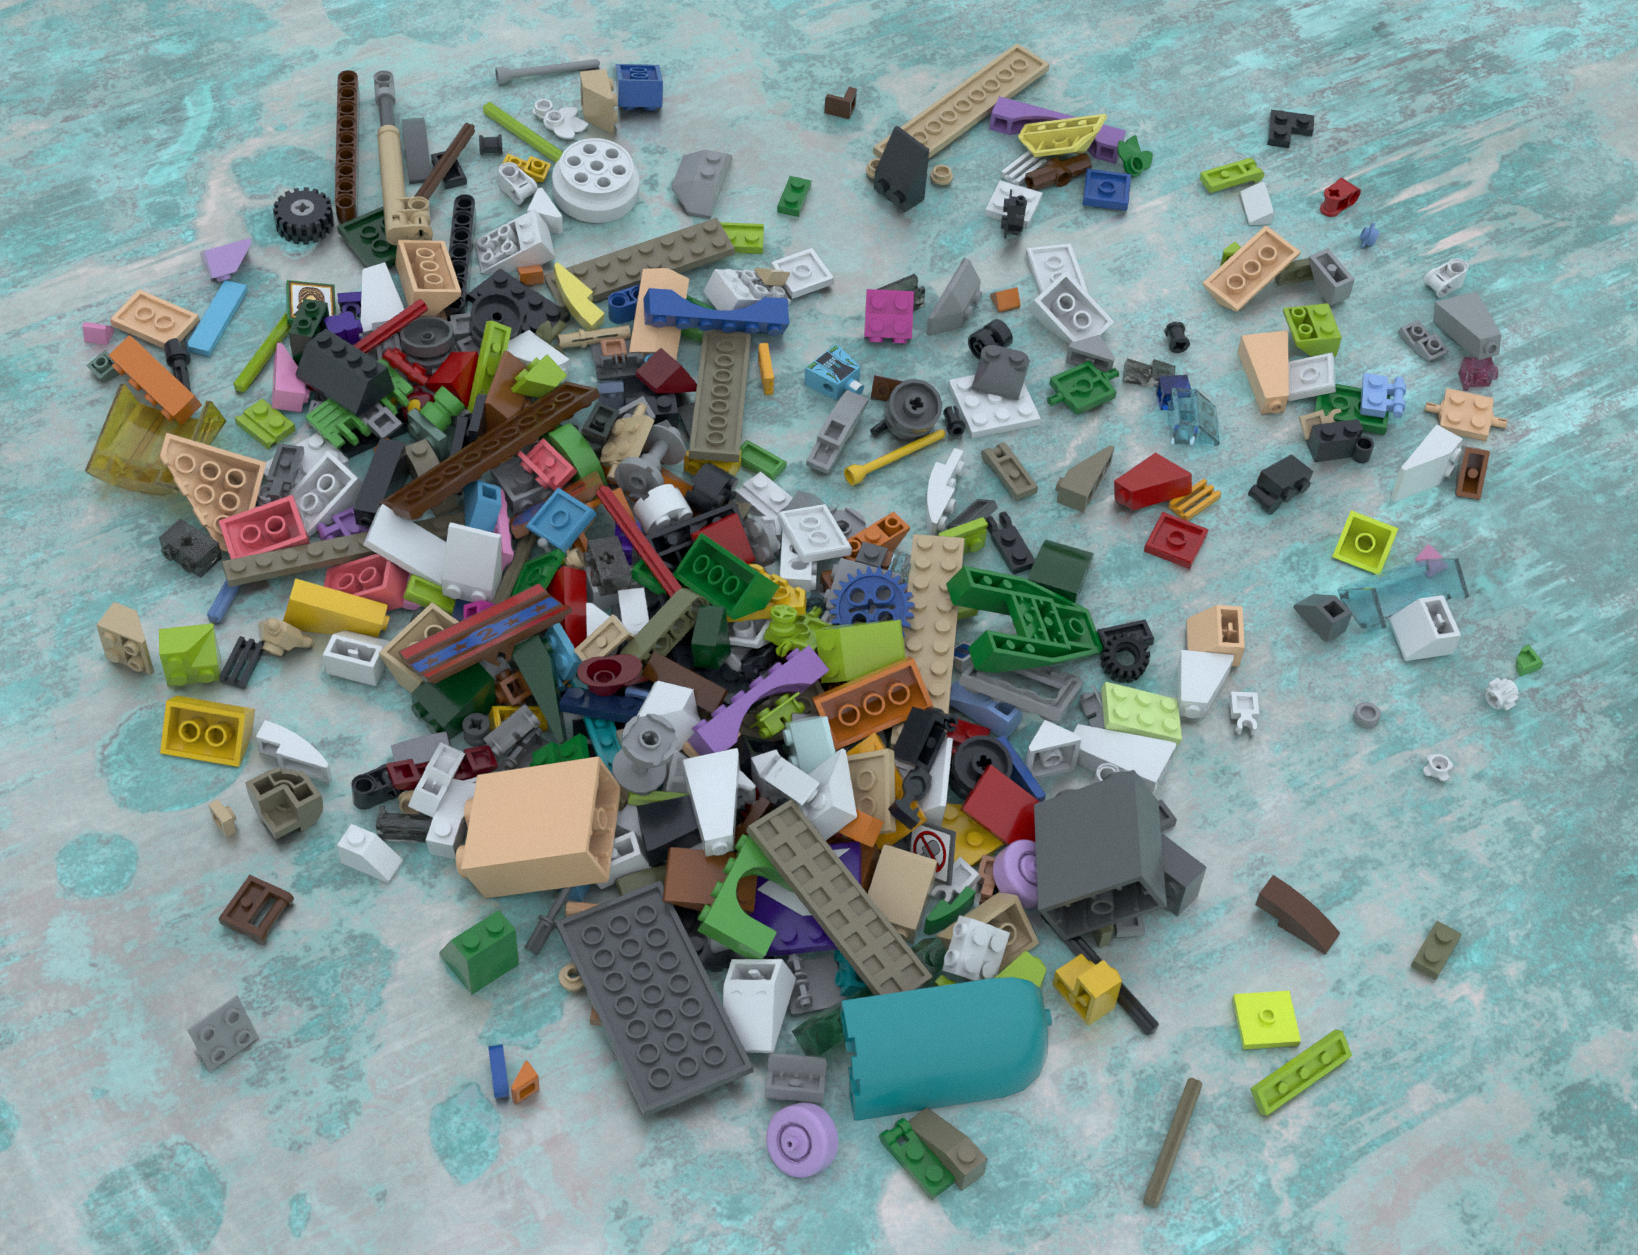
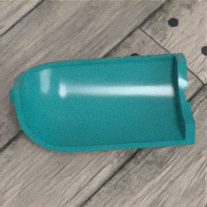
[840,977,1052,1121]

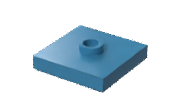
[525,488,597,553]

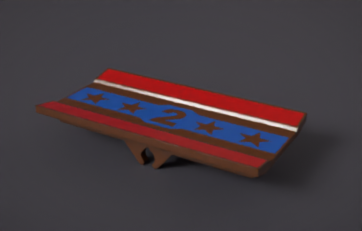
[398,583,572,684]

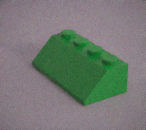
[673,533,780,620]

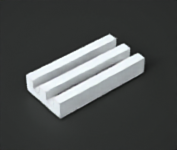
[1001,151,1047,186]

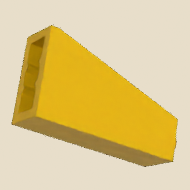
[283,578,390,638]

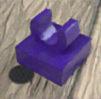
[337,291,362,317]

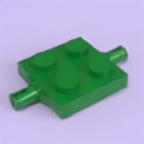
[1047,361,1119,415]

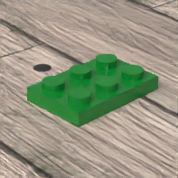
[1314,384,1390,435]

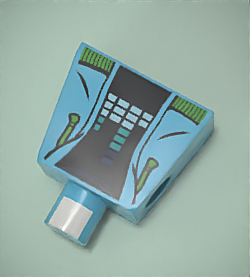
[804,344,864,400]

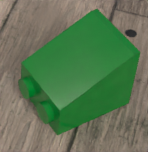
[439,910,519,995]

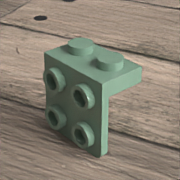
[407,408,456,460]

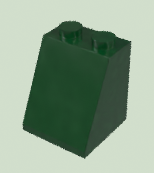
[411,662,497,739]

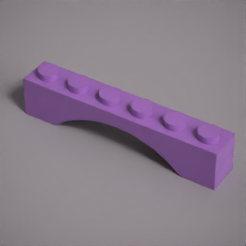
[989,96,1126,164]
[687,646,829,756]

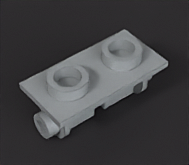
[1080,684,1113,731]
[483,704,541,758]

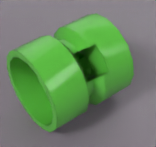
[419,386,466,433]

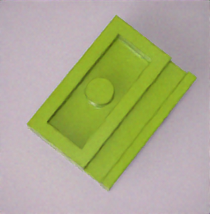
[720,222,764,254]
[235,399,296,450]
[938,517,988,555]

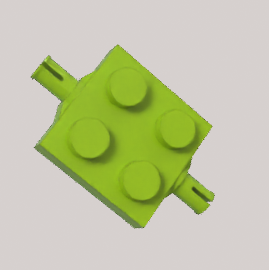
[764,606,833,657]

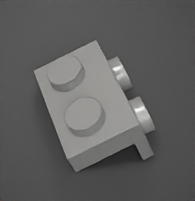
[764,1053,827,1103]

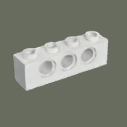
[780,530,817,601]

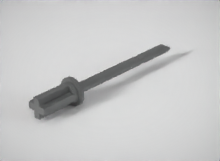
[524,886,574,955]

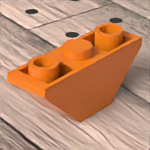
[842,511,910,561]

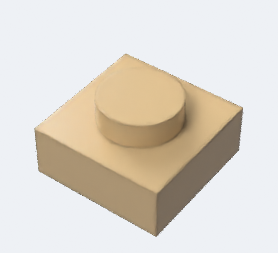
[208,799,237,838]

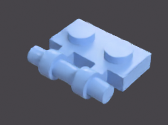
[1360,373,1406,418]

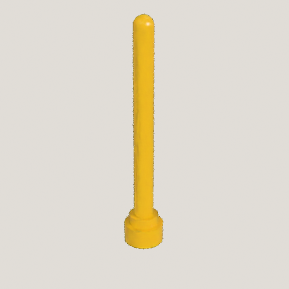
[844,429,946,486]

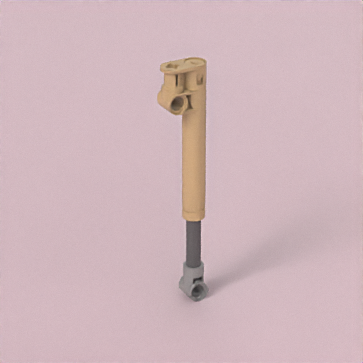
[373,70,433,245]

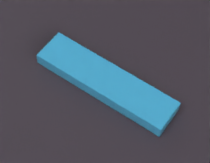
[188,280,248,357]

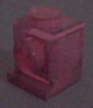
[1458,357,1498,391]

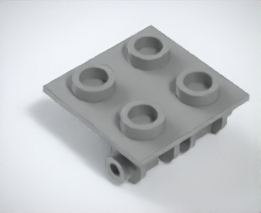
[786,953,847,1015]
[187,995,259,1072]

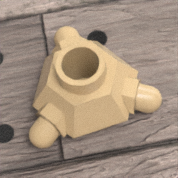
[258,617,313,657]

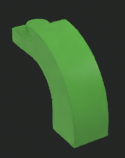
[539,423,608,498]

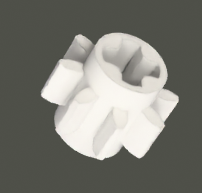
[1485,677,1519,711]

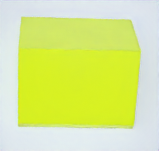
[1332,510,1399,575]

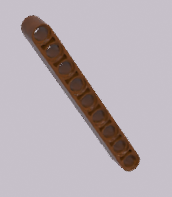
[335,70,360,224]

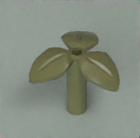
[536,321,566,356]

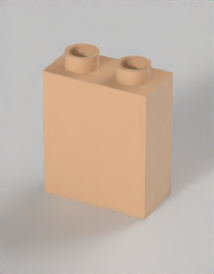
[456,757,621,898]

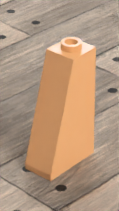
[1237,330,1289,414]

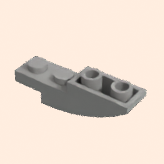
[806,390,869,475]

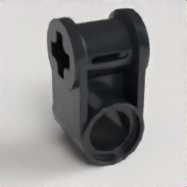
[351,764,406,810]

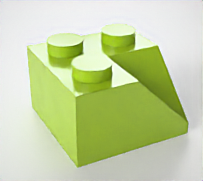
[159,623,221,686]

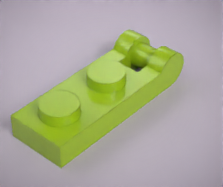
[1199,158,1265,193]

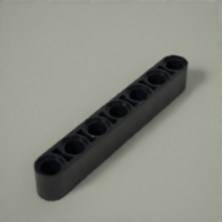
[444,194,476,321]

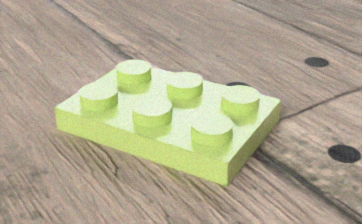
[1101,682,1182,746]

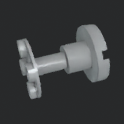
[614,425,686,501]
[612,714,678,796]

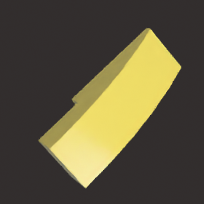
[554,262,605,331]

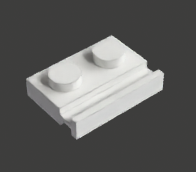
[735,472,793,517]

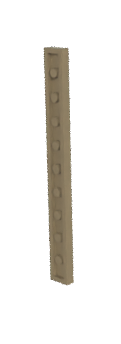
[222,511,465,587]

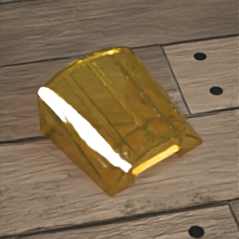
[85,384,226,495]

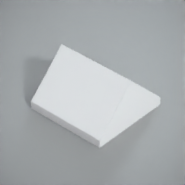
[1025,720,1081,779]

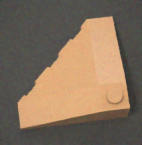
[159,433,266,553]

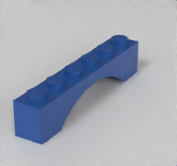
[643,288,789,336]

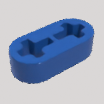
[488,1044,510,1099]

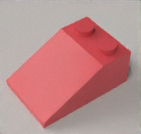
[219,495,311,559]
[324,554,409,612]

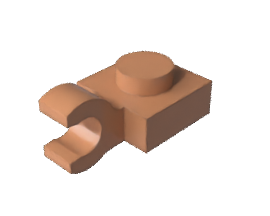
[977,855,997,904]

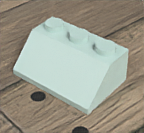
[783,716,836,774]

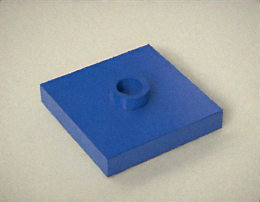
[1082,169,1131,211]

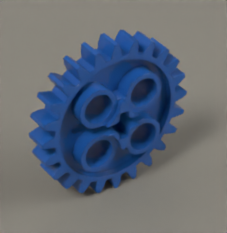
[829,566,915,638]

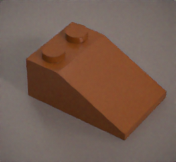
[662,847,757,915]

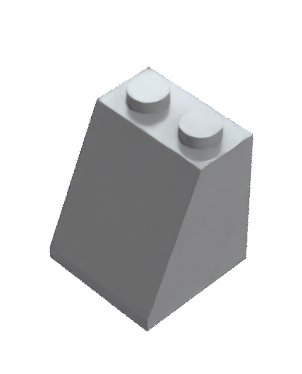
[823,558,904,623]

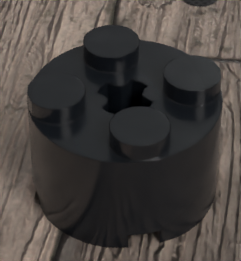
[684,462,739,515]

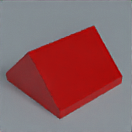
[425,351,479,410]

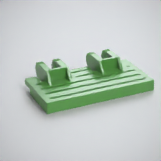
[305,358,414,449]

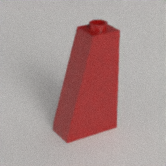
[545,566,587,648]

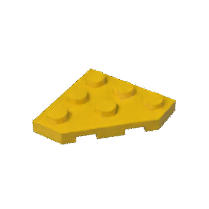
[727,564,807,622]
[941,803,1005,867]

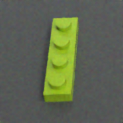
[468,320,512,413]
[1250,1029,1352,1116]

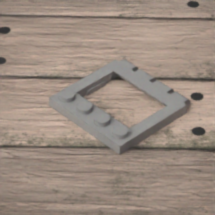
[959,663,1084,722]

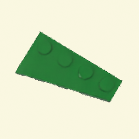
[510,549,566,597]

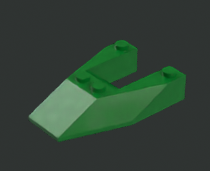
[946,566,1103,673]

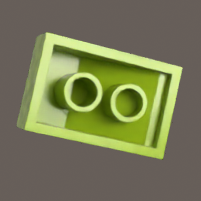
[815,620,906,683]

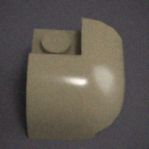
[245,766,323,839]

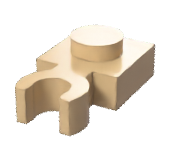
[1298,409,1341,440]

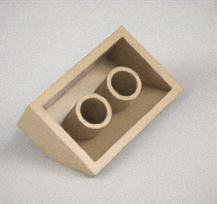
[379,602,459,693]
[936,891,1039,982]

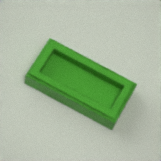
[740,440,787,481]

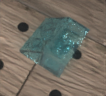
[1168,388,1220,446]

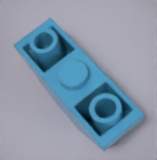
[464,480,501,533]

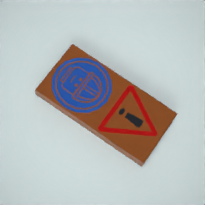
[509,470,605,539]

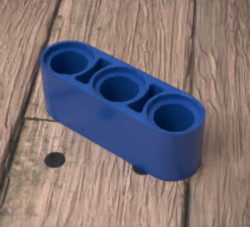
[608,285,640,324]

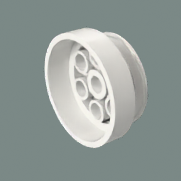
[552,138,639,223]

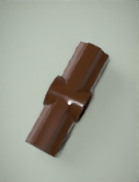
[1025,153,1092,191]

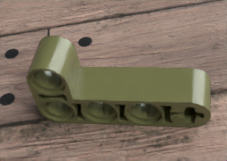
[620,588,710,676]

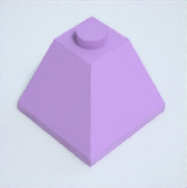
[200,238,252,282]

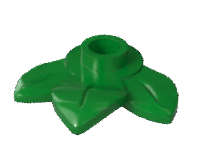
[1117,135,1153,177]

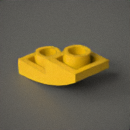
[502,153,551,182]

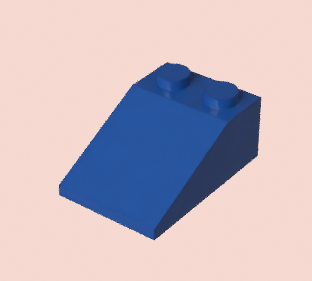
[615,64,663,110]

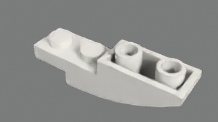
[925,448,965,536]

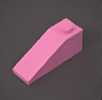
[272,343,310,412]

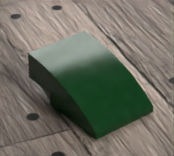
[1028,539,1094,603]

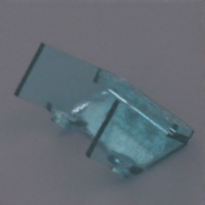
[1337,558,1469,632]

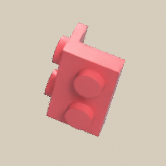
[517,438,578,491]

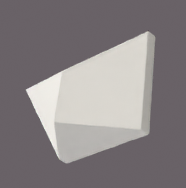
[637,681,701,751]

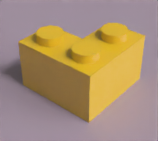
[1052,954,1122,1026]

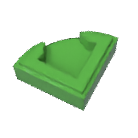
[1516,644,1544,677]

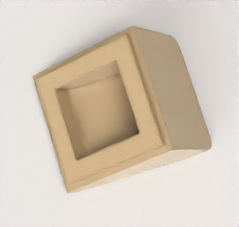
[755,267,790,286]

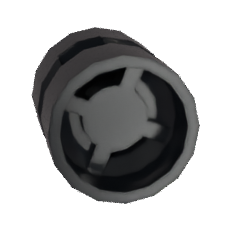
[968,319,1013,360]

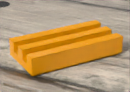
[758,343,774,395]
[1168,478,1221,521]

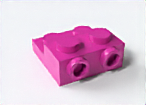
[864,289,914,344]

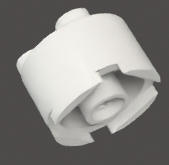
[633,484,693,535]

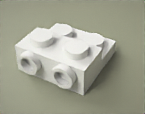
[942,915,1010,981]

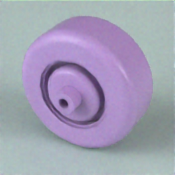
[993,840,1038,909]
[766,1102,838,1178]

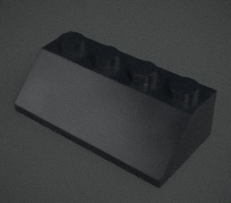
[295,329,395,418]

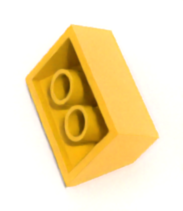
[160,696,255,767]

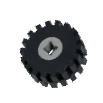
[273,187,334,245]

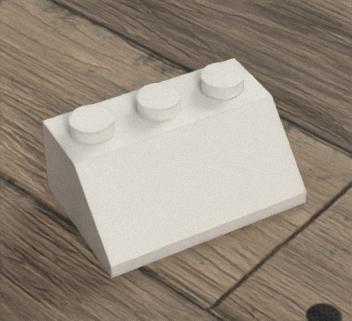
[917,738,953,827]

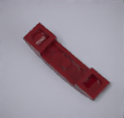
[385,745,498,791]

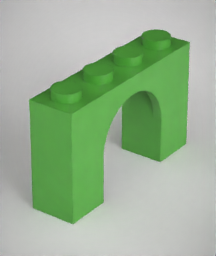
[697,834,793,959]

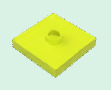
[1232,991,1301,1050]

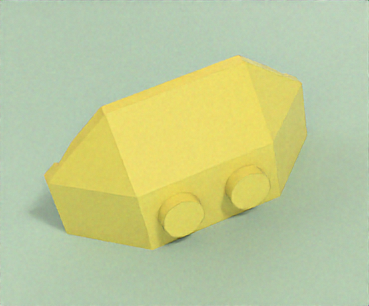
[1018,114,1107,157]

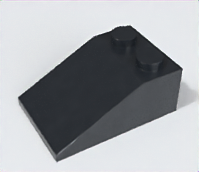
[874,126,930,212]
[621,378,678,430]

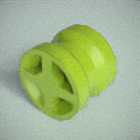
[769,605,797,637]

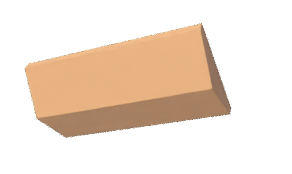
[1203,225,1301,312]
[629,268,689,360]

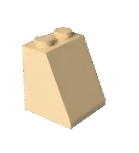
[868,844,938,944]

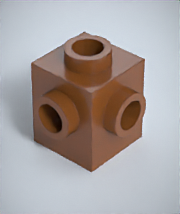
[494,668,532,706]

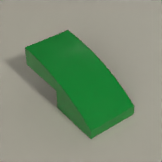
[924,886,976,936]

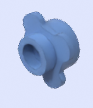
[1359,223,1379,248]

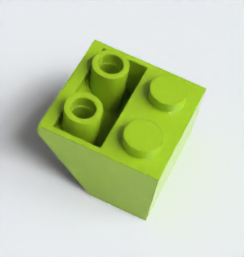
[1282,303,1342,357]

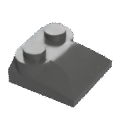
[971,345,1030,400]

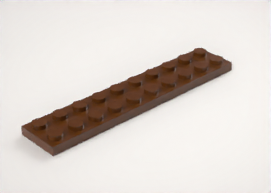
[379,381,600,520]

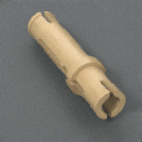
[557,325,631,349]

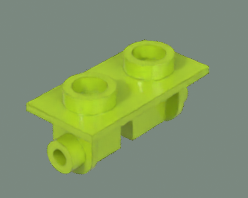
[750,692,805,739]

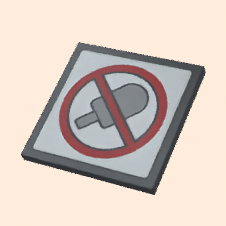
[908,822,956,886]

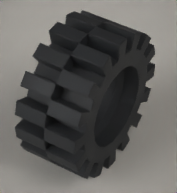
[1100,632,1151,683]

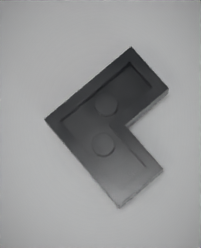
[1267,109,1315,148]

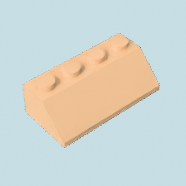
[395,240,461,317]

